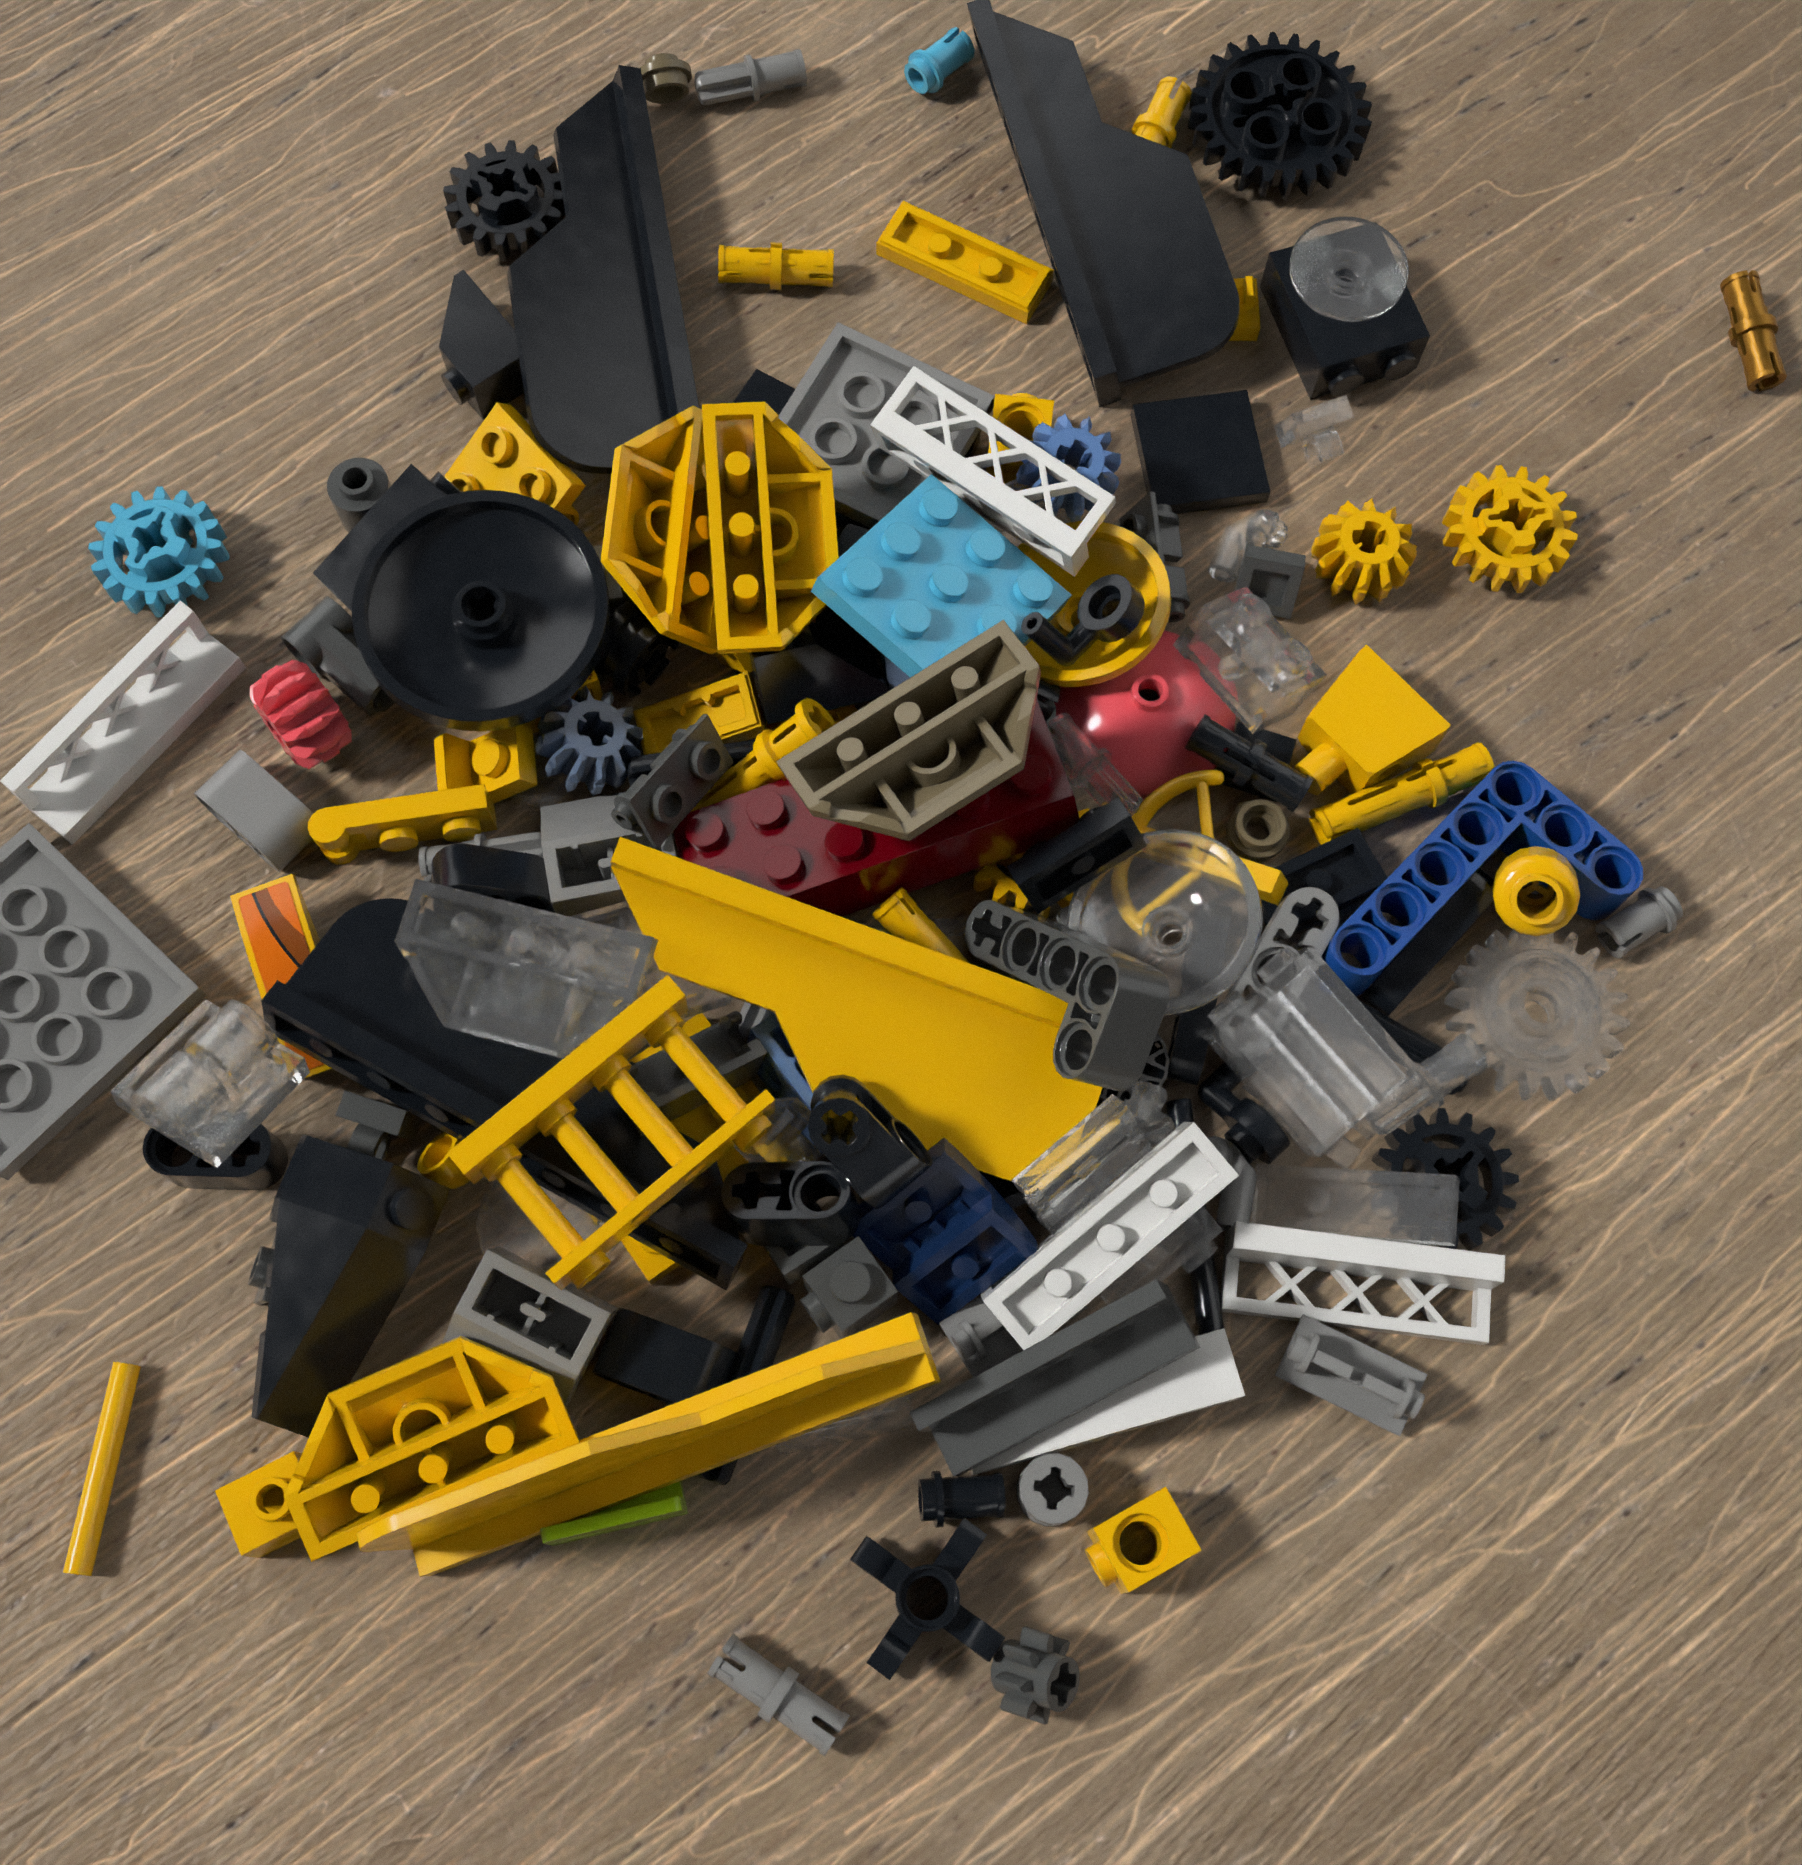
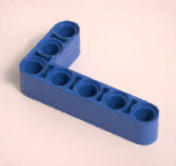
[1314,761,1643,998]

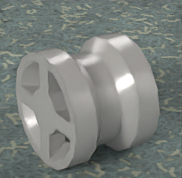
[1016,1453,1089,1527]

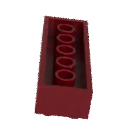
[673,698,1080,917]

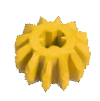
[1311,498,1417,605]

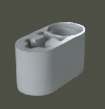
[193,750,313,872]

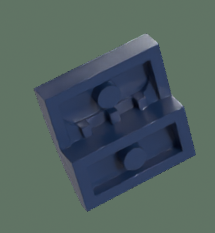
[852,1138,1038,1325]

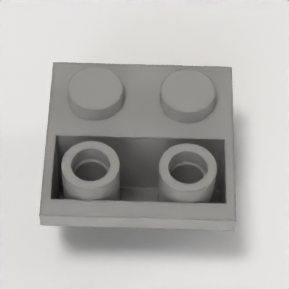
[540,791,678,927]
[442,1247,618,1408]

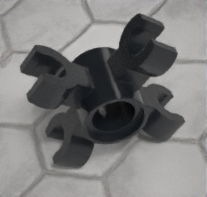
[850,1518,1006,1680]

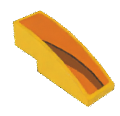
[230,873,332,1083]

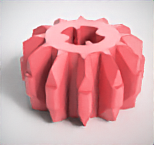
[250,660,352,769]

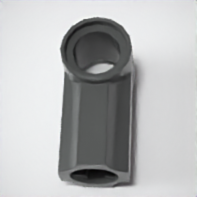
[281,596,395,716]

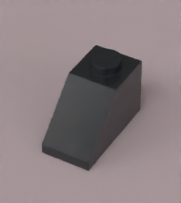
[439,270,524,419]
[749,622,888,724]

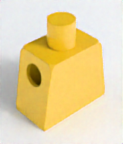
[1293,644,1451,795]

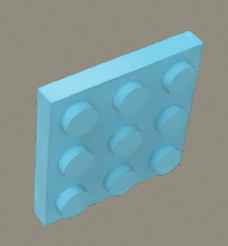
[811,474,1072,678]

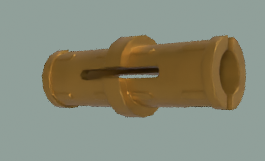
[1720,270,1787,392]

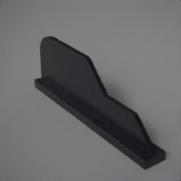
[967,0,1240,408]
[507,65,699,474]
[261,898,748,1291]

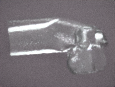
[1208,509,1288,583]

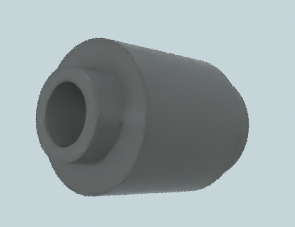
[327,458,391,533]

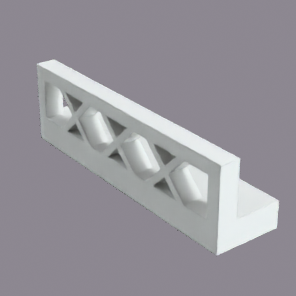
[870,366,1116,577]
[0,601,246,845]
[981,1122,1239,1350]
[1220,1221,1505,1345]

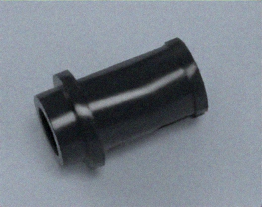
[918,1471,1006,1528]

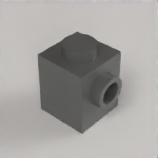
[800,1236,898,1339]

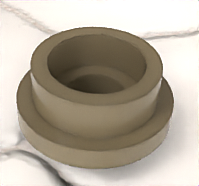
[640,53,692,104]
[1226,799,1290,861]

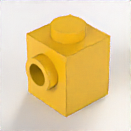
[215,1451,302,1558]

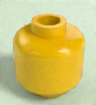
[1493,846,1581,936]

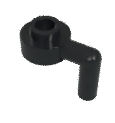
[1021,574,1145,666]
[1198,1040,1290,1164]

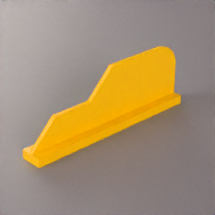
[610,837,1103,1182]
[356,1312,941,1577]

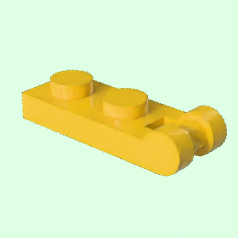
[307,784,497,865]

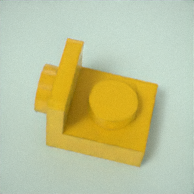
[434,724,538,804]

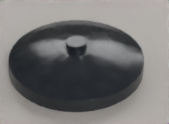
[352,490,611,732]

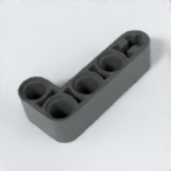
[965,900,1170,1092]

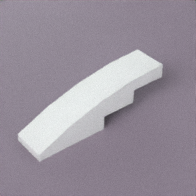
[971,1328,1245,1476]

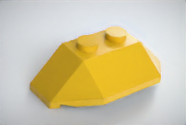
[702,402,839,654]
[600,405,718,654]
[283,1336,580,1562]

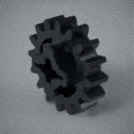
[443,140,566,261]
[1369,1108,1519,1251]

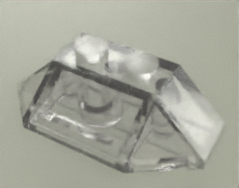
[395,879,658,1059]

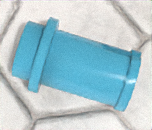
[904,27,975,94]

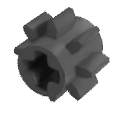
[991,1626,1080,1725]

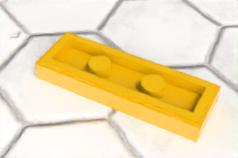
[876,201,1054,324]

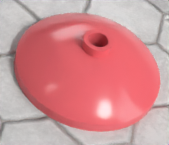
[1054,630,1236,800]

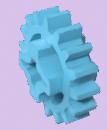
[88,486,229,617]

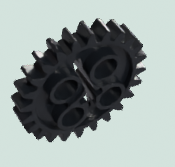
[1188,32,1372,200]

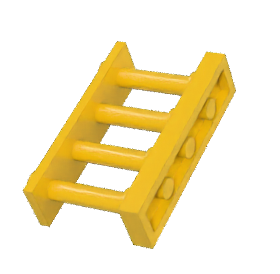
[447,975,775,1290]

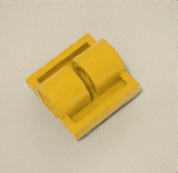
[445,402,586,526]

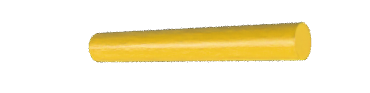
[63,1362,141,1576]

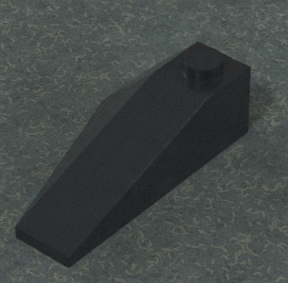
[251,1135,451,1438]

